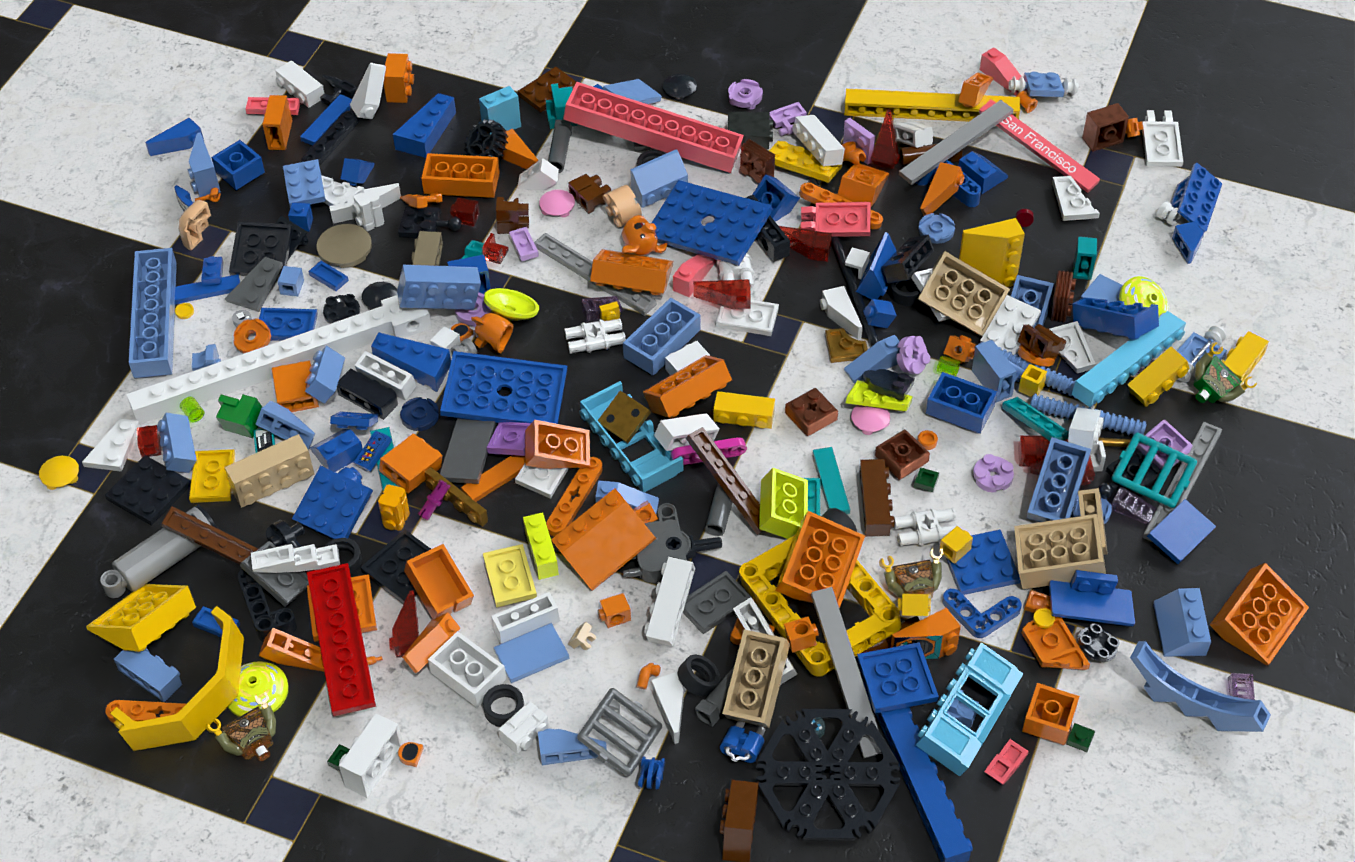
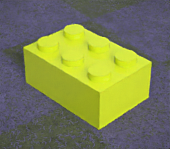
[759,468,808,539]

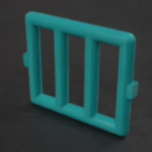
[1112,433,1197,508]

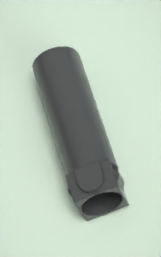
[548,120,572,173]
[705,471,737,536]
[695,665,735,727]

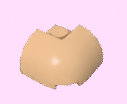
[178,200,211,250]

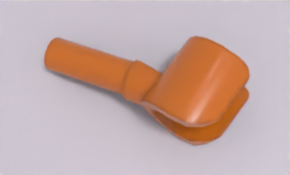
[195,188,221,202]

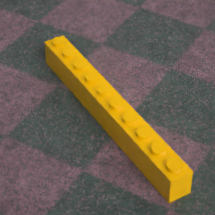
[844,88,1020,122]

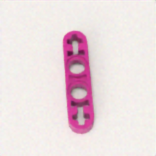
[671,438,747,465]

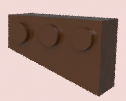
[720,780,759,862]

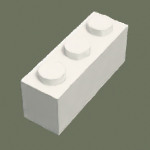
[275,60,324,108]
[354,351,417,400]
[1068,407,1104,450]
[654,413,719,451]
[491,592,560,644]

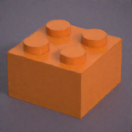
[384,53,414,103]
[1022,683,1080,745]

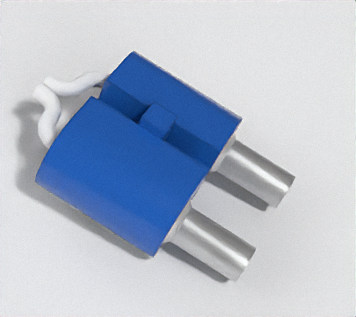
[720,721,765,763]

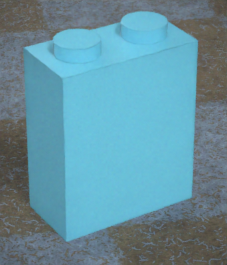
[479,86,521,134]

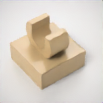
[568,622,596,650]

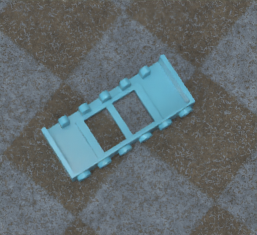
[579,381,684,492]
[916,643,1023,776]

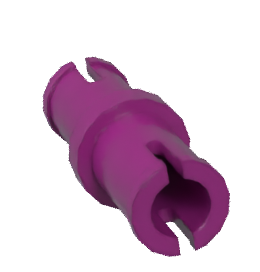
[418,480,451,520]

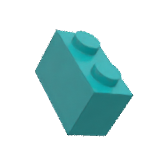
[1073,237,1097,280]

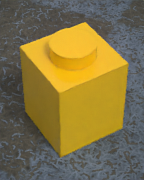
[1018,364,1047,397]
[940,526,973,564]

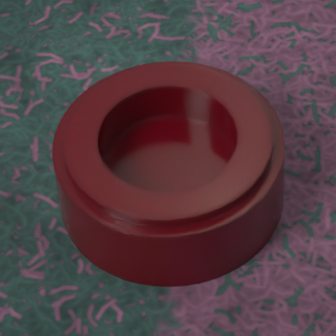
[1015,209,1034,227]

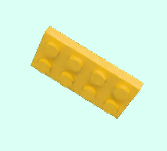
[769,141,843,183]

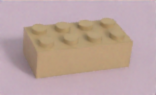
[225,434,315,508]
[722,629,790,728]

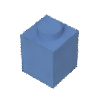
[278,266,304,297]

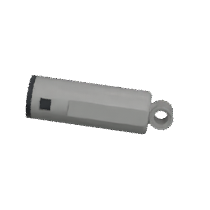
[100,505,217,598]

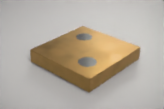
[598,391,651,443]

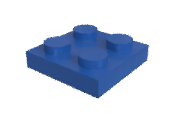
[330,411,378,430]

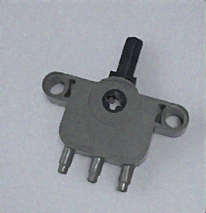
[623,503,722,591]

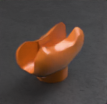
[842,141,866,165]

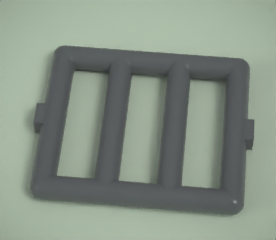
[577,688,662,776]

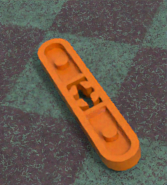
[799,183,883,229]
[546,457,603,536]
[106,700,186,723]

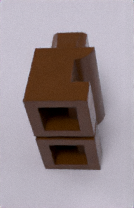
[568,174,611,214]
[496,197,529,234]
[1017,324,1066,359]

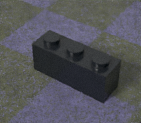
[337,368,398,420]

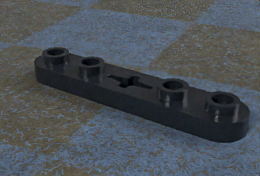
[301,110,359,166]

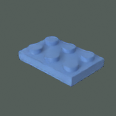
[283,159,326,208]

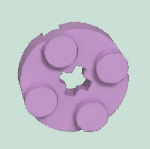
[728,79,763,110]
[455,293,493,328]
[897,336,930,375]
[973,454,1014,492]

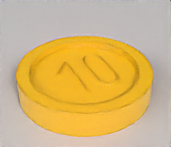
[175,303,194,319]
[1033,608,1055,628]

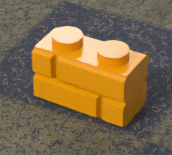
[378,484,410,531]

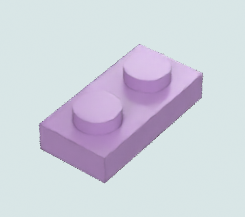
[509,227,539,262]

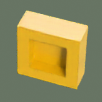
[599,301,620,321]

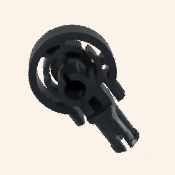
[266,520,306,572]

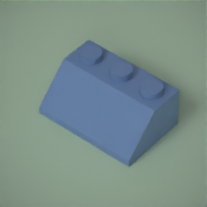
[630,149,688,208]
[1153,588,1211,657]

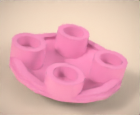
[539,190,575,217]
[851,405,890,435]

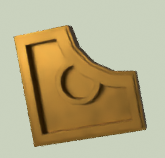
[825,328,868,363]

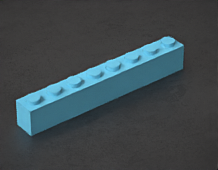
[1071,311,1186,407]

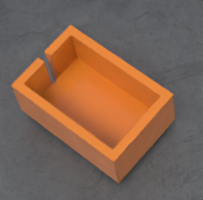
[404,544,474,619]

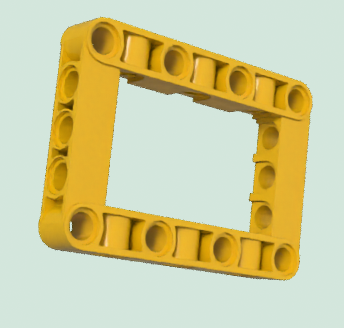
[739,535,901,676]

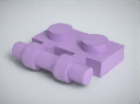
[770,102,807,136]

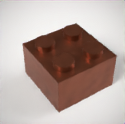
[1082,103,1129,152]

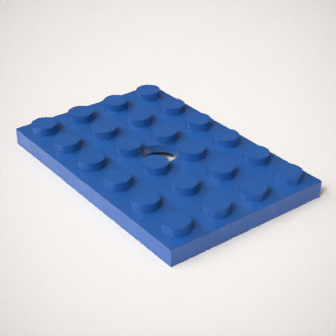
[652,180,773,266]
[440,351,567,424]

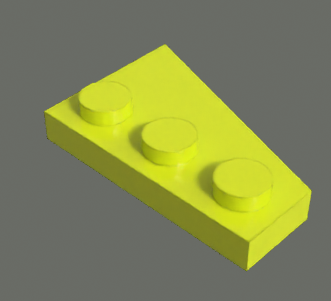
[846,380,913,411]

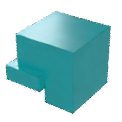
[546,83,577,129]

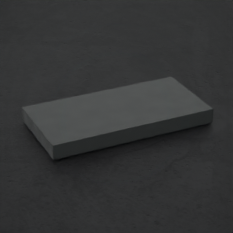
[440,418,496,484]

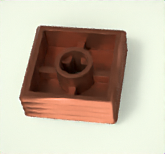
[740,139,775,183]
[1051,270,1076,323]
[785,388,838,436]
[875,429,930,480]

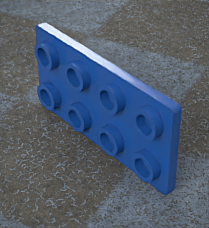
[1171,163,1222,233]
[1049,570,1135,626]

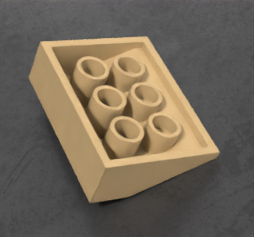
[918,251,1010,337]
[1014,514,1106,589]

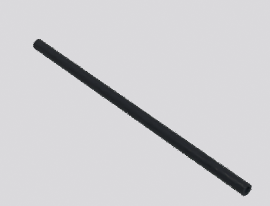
[808,177,879,347]

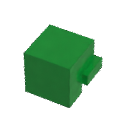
[216,394,263,439]

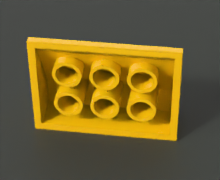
[959,218,1025,287]
[86,584,196,652]

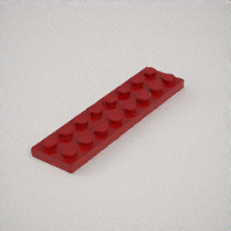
[307,563,376,717]

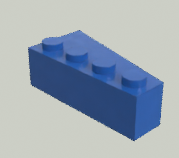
[393,93,456,158]
[1073,297,1159,340]
[371,332,451,392]

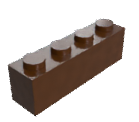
[859,459,894,537]

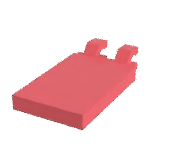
[801,202,871,237]

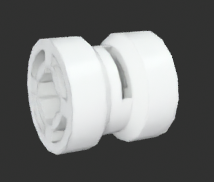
[1157,201,1181,226]

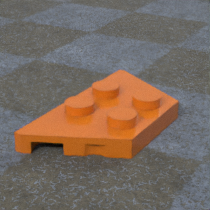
[1022,601,1090,670]

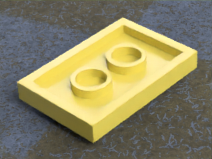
[483,544,537,607]

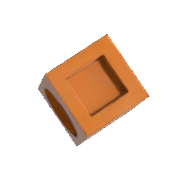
[598,593,631,628]
[784,616,819,653]

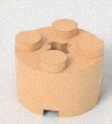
[603,185,642,228]

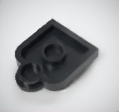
[863,369,915,401]

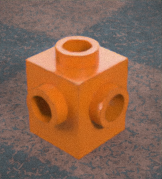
[943,335,976,364]

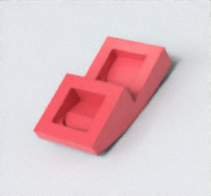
[984,739,1029,785]

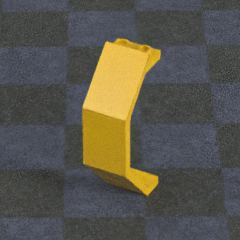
[110,606,244,751]

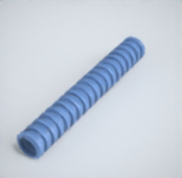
[998,347,1077,399]
[1030,393,1146,435]

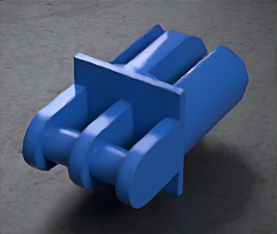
[638,756,665,789]

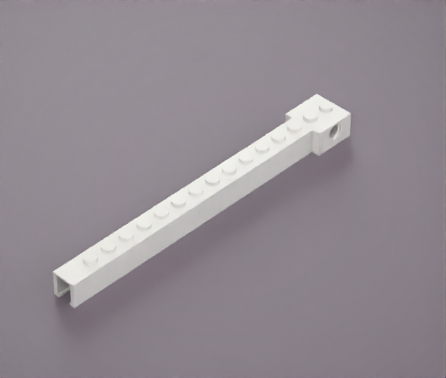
[127,295,432,424]

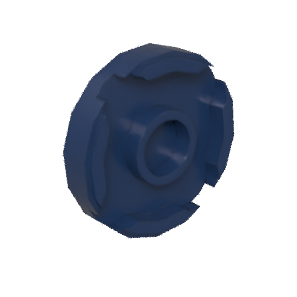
[400,397,439,431]

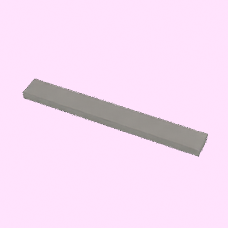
[899,100,1013,185]
[534,233,657,316]
[1143,422,1222,541]
[811,587,882,759]

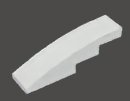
[329,183,401,224]
[251,544,340,573]

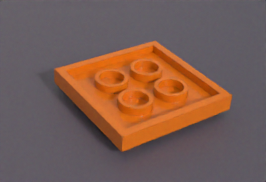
[307,574,377,642]

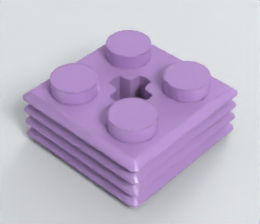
[1136,420,1193,470]

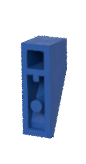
[145,118,204,156]

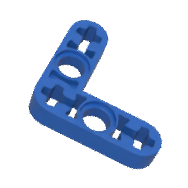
[943,588,1022,638]

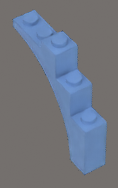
[1130,641,1271,732]

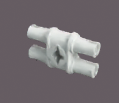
[717,253,754,293]
[564,318,626,354]
[894,508,960,546]

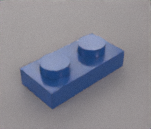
[201,256,224,286]

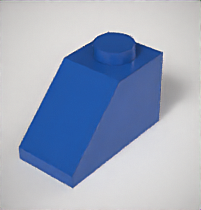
[341,158,374,186]
[1172,221,1204,264]

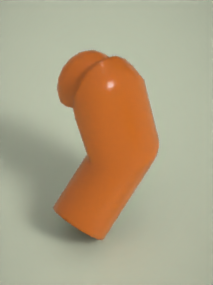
[636,663,661,690]

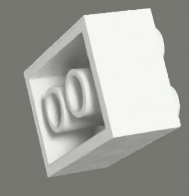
[428,631,507,708]
[339,714,403,798]

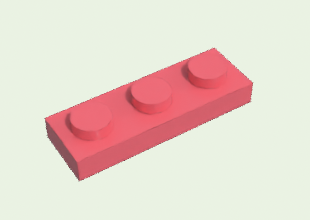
[246,97,300,115]

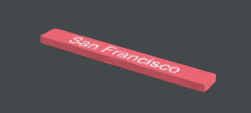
[979,99,1100,193]

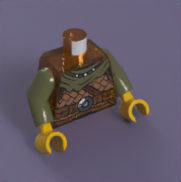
[879,548,943,599]
[206,691,276,761]

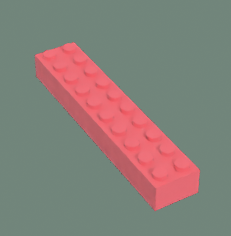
[564,82,744,173]

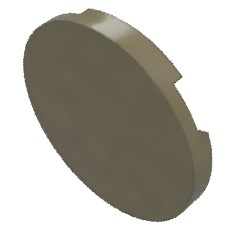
[317,224,372,268]

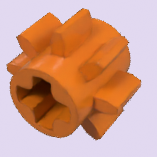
[1125,118,1144,137]

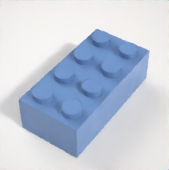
[397,265,481,310]
[623,298,701,375]
[1027,438,1091,522]

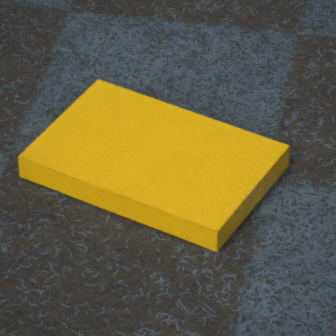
[189,449,236,503]

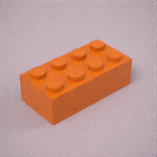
[421,153,499,198]
[643,355,732,418]

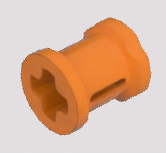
[1016,91,1038,113]

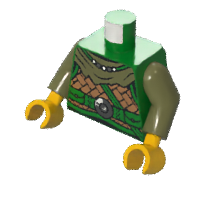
[1193,342,1257,403]

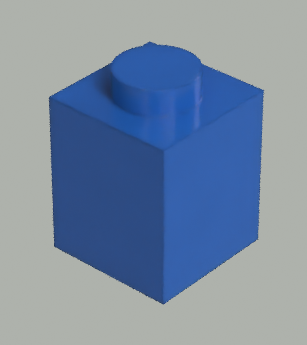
[288,202,313,232]
[863,299,897,328]

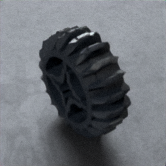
[464,119,508,161]

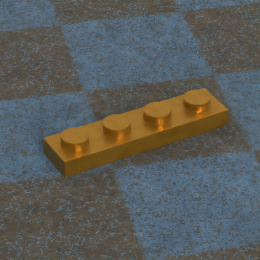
[425,467,488,527]

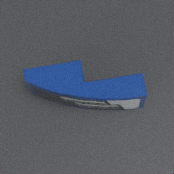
[174,185,194,211]

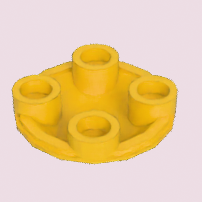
[39,455,79,490]

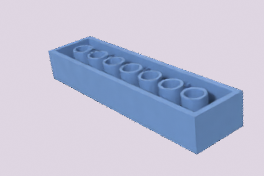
[129,248,177,378]

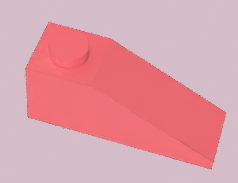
[980,47,1027,96]
[673,254,716,297]

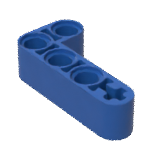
[915,160,981,207]

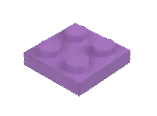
[487,422,531,456]

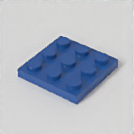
[292,465,373,539]
[946,529,1020,595]
[857,642,939,713]

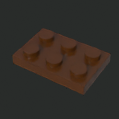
[518,67,577,113]

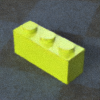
[523,513,559,580]

